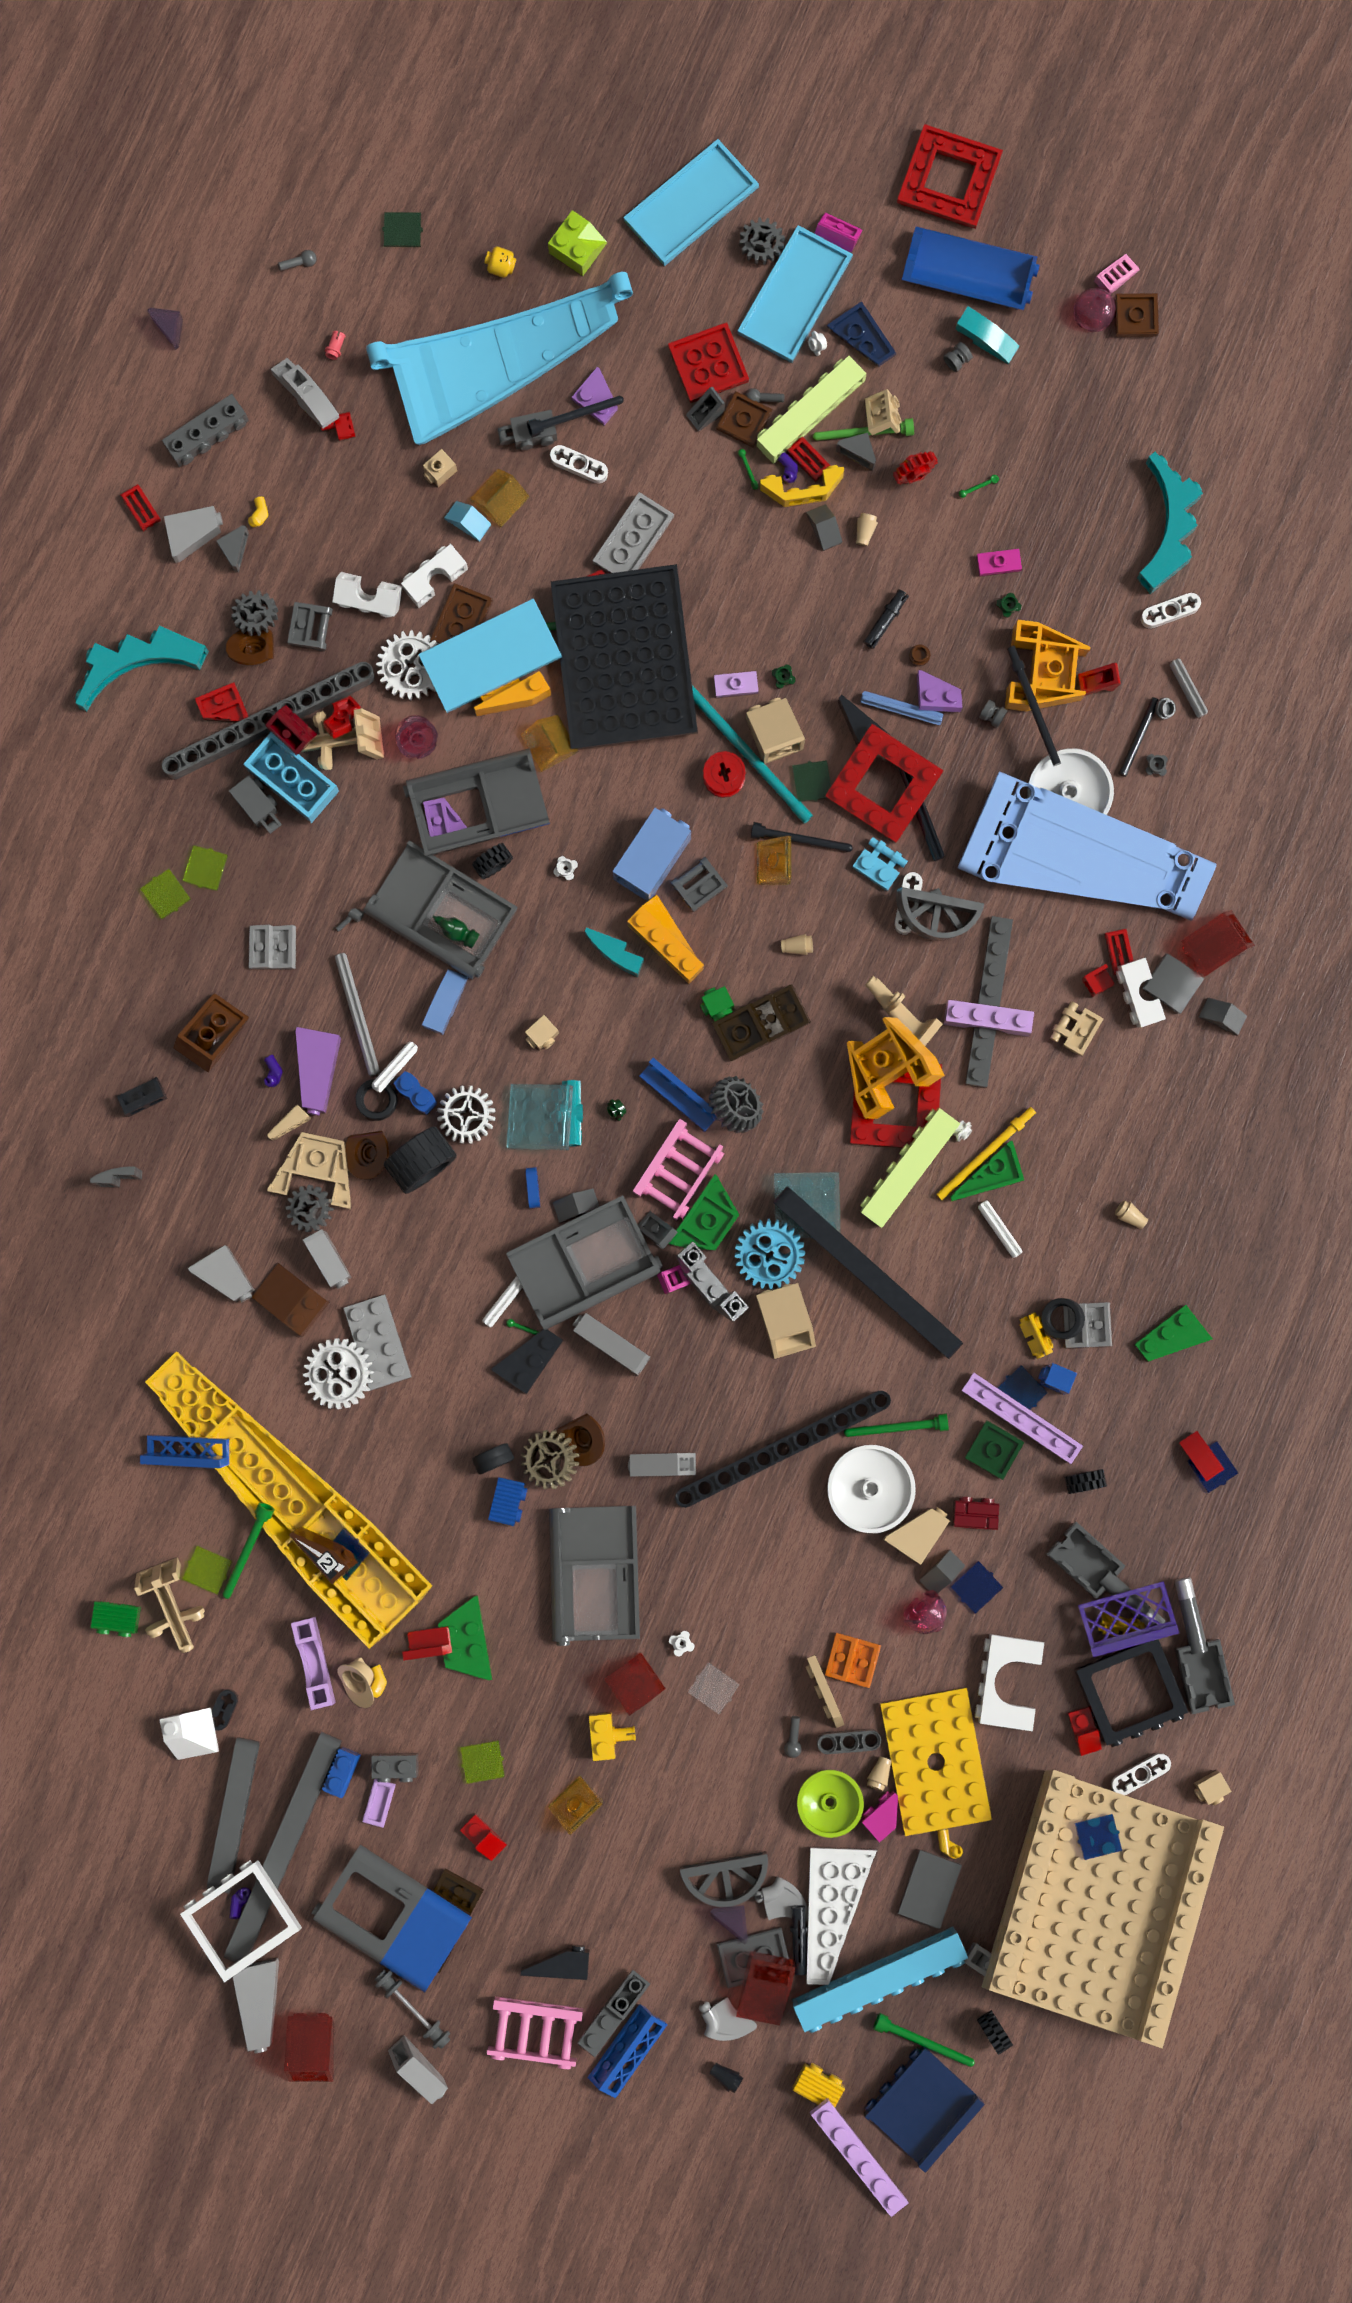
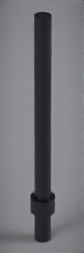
[1007,646,1061,766]

